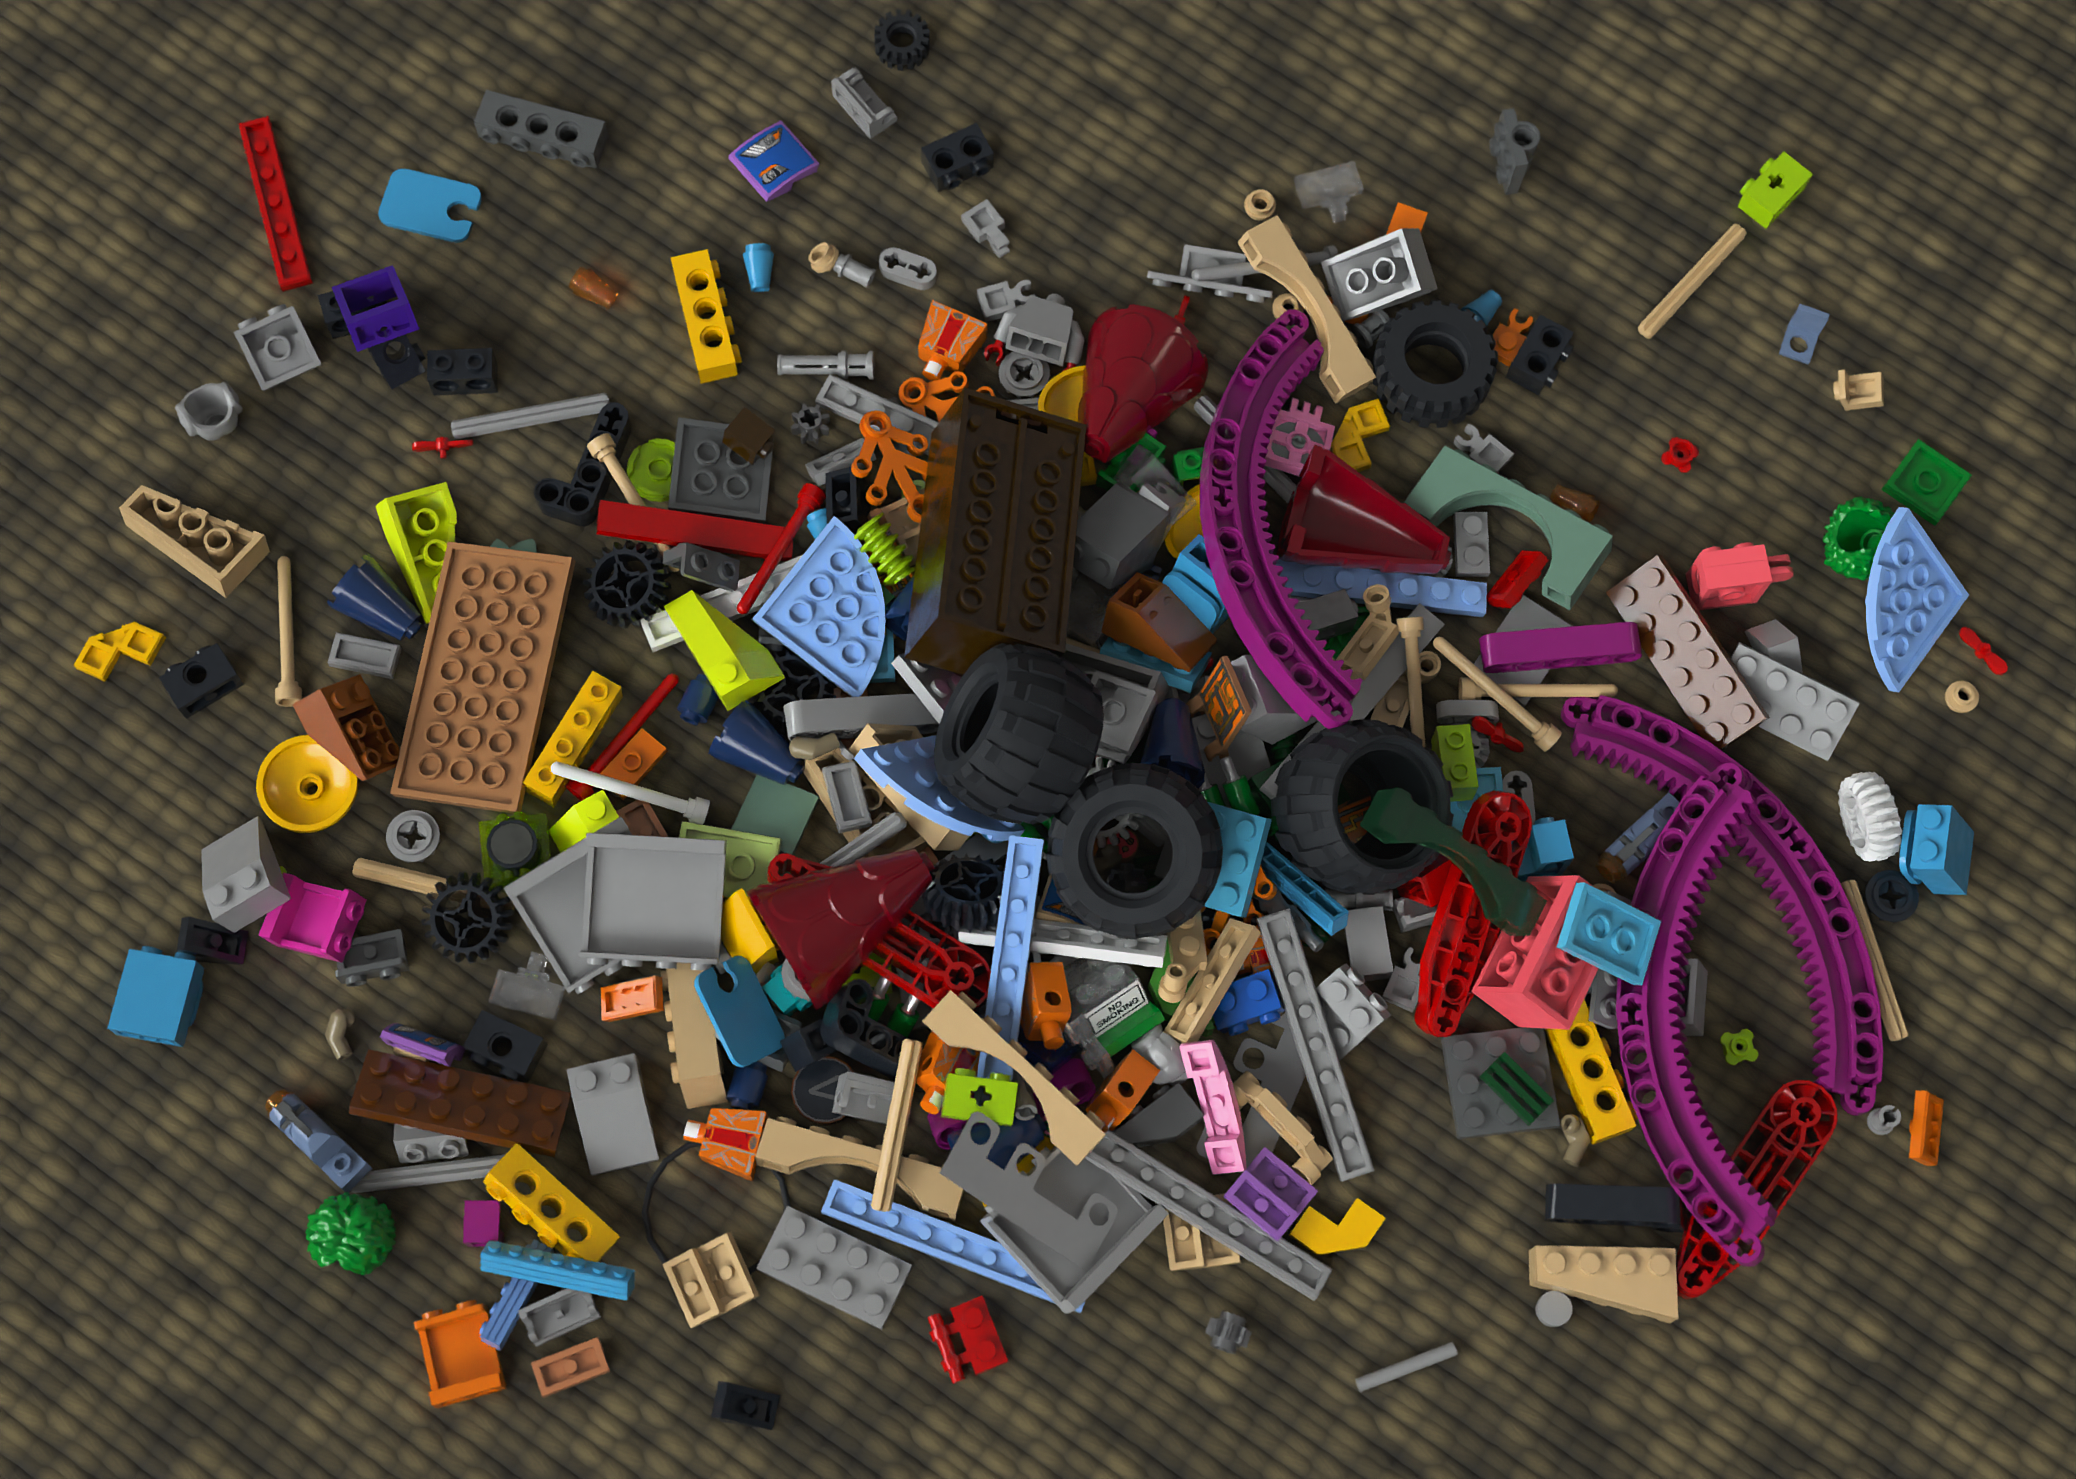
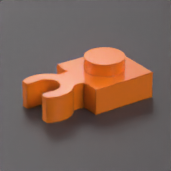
[1493,308,1533,367]

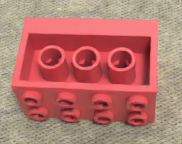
[1471,875,1599,1030]

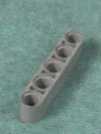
[784,694,939,741]

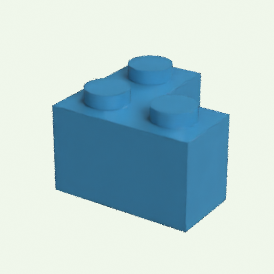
[1511,817,1574,883]

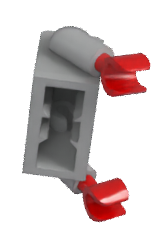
[984,294,1084,372]

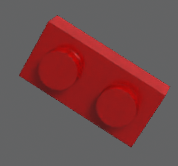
[1486,550,1549,608]

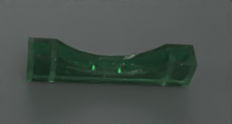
[1360,787,1547,936]

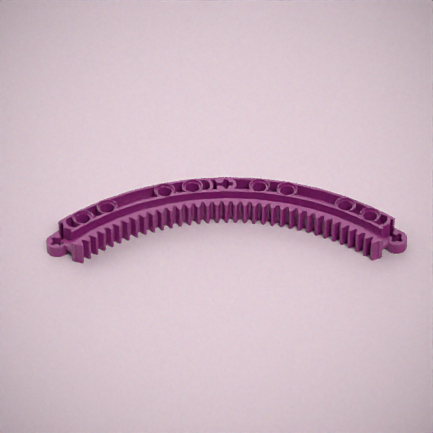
[1200,309,1363,729]
[1561,695,1883,1116]
[1616,763,1778,1267]

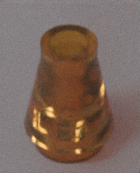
[569,267,618,309]
[1549,484,1600,523]

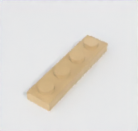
[1163,918,1261,1044]

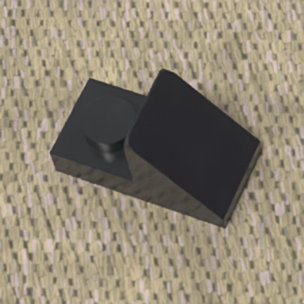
[177,916,248,965]
[711,1381,780,1431]

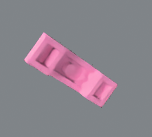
[1179,1040,1246,1175]

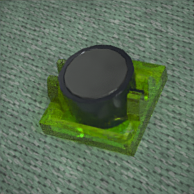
[479,811,551,889]

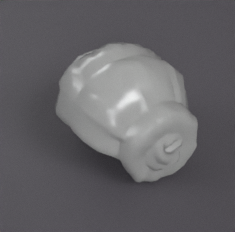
[175,381,243,441]
[1130,1024,1188,1086]

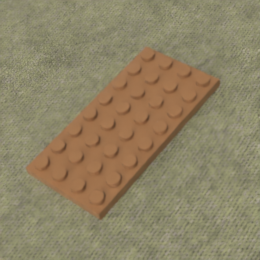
[390,542,576,815]

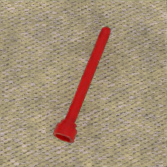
[737,483,826,615]
[565,673,679,801]

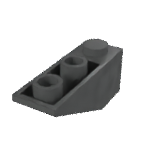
[1110,1083,1204,1148]

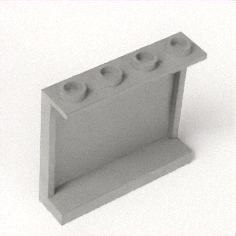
[503,816,632,994]
[579,833,727,970]
[980,1146,1169,1314]

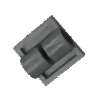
[1489,108,1540,195]

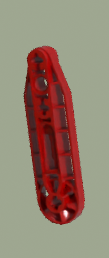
[1414,790,1532,1037]
[767,853,991,1012]
[1676,1080,1838,1299]

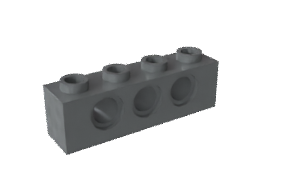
[474,90,609,168]

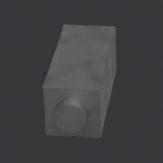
[1295,589,1359,641]

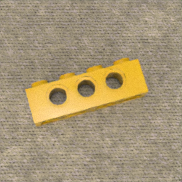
[670,249,742,384]
[523,671,623,807]
[1544,999,1637,1145]
[483,1143,620,1262]

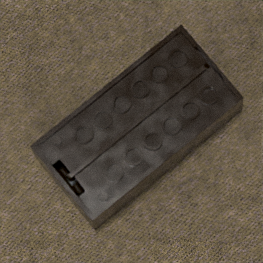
[904,388,1086,675]

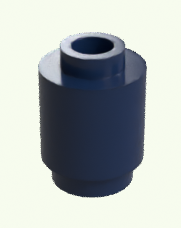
[677,674,719,726]
[726,1062,768,1110]

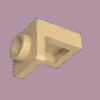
[1833,369,1884,411]

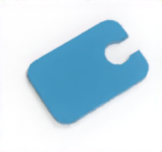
[378,169,482,243]
[694,956,785,1068]

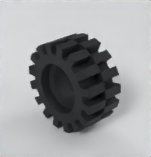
[874,9,930,71]

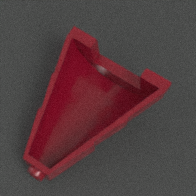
[1078,304,1208,463]
[1276,445,1451,574]
[746,849,935,1010]

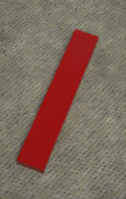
[238,116,313,292]
[596,500,793,562]

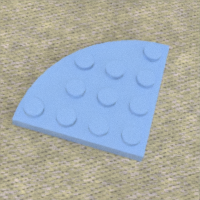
[1865,507,1969,693]
[753,516,886,697]
[854,735,1025,841]

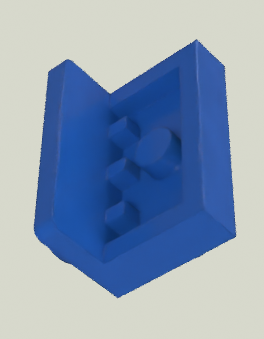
[1213,969,1285,1036]

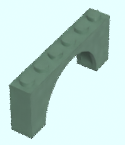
[1404,446,1613,610]

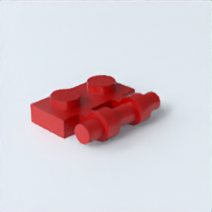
[927,1295,1008,1384]

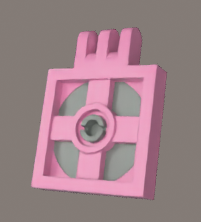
[1265,398,1335,476]

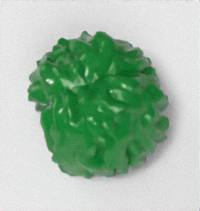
[1823,497,1895,581]
[305,1192,396,1275]

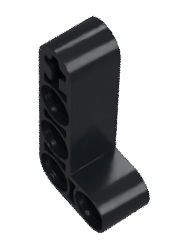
[534,402,632,527]
[820,979,924,1092]
[1545,1184,1686,1233]

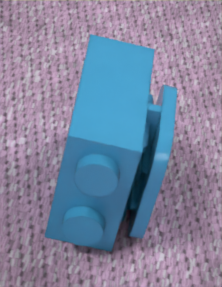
[1162,534,1229,634]
[1899,805,1974,895]
[107,946,205,1047]

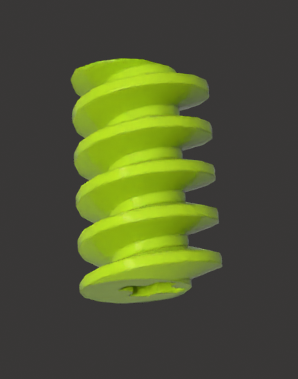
[854,512,915,587]

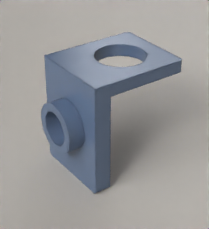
[1779,304,1830,364]

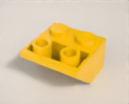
[721,888,780,974]

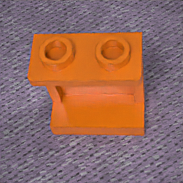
[414,1300,507,1408]

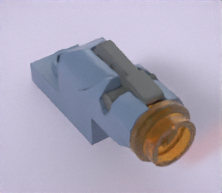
[1596,792,1693,883]
[265,1090,372,1192]

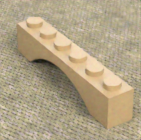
[1238,215,1376,404]
[922,990,1106,1166]
[755,1117,964,1222]

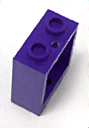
[332,265,419,352]

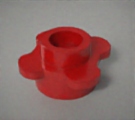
[1661,437,1699,473]

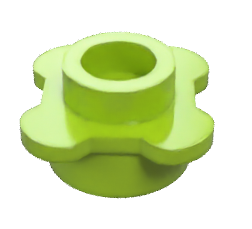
[1720,1029,1758,1066]

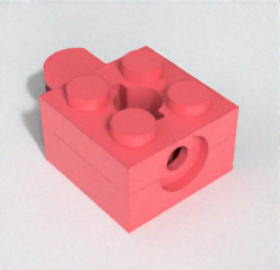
[1686,542,1794,610]

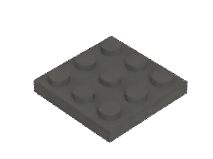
[668,417,774,524]
[1441,1027,1560,1140]

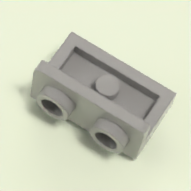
[393,1124,469,1163]

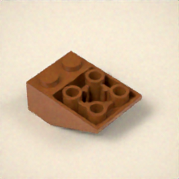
[1101,572,1217,672]
[292,674,400,781]

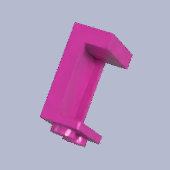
[258,873,367,963]

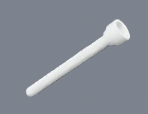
[551,762,710,825]

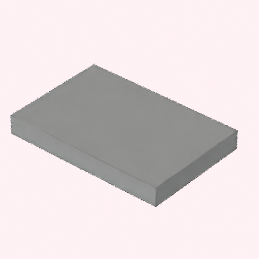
[1474,595,1571,707]

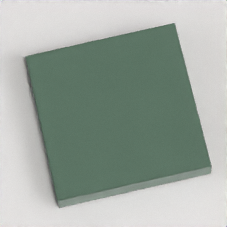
[731,775,820,855]

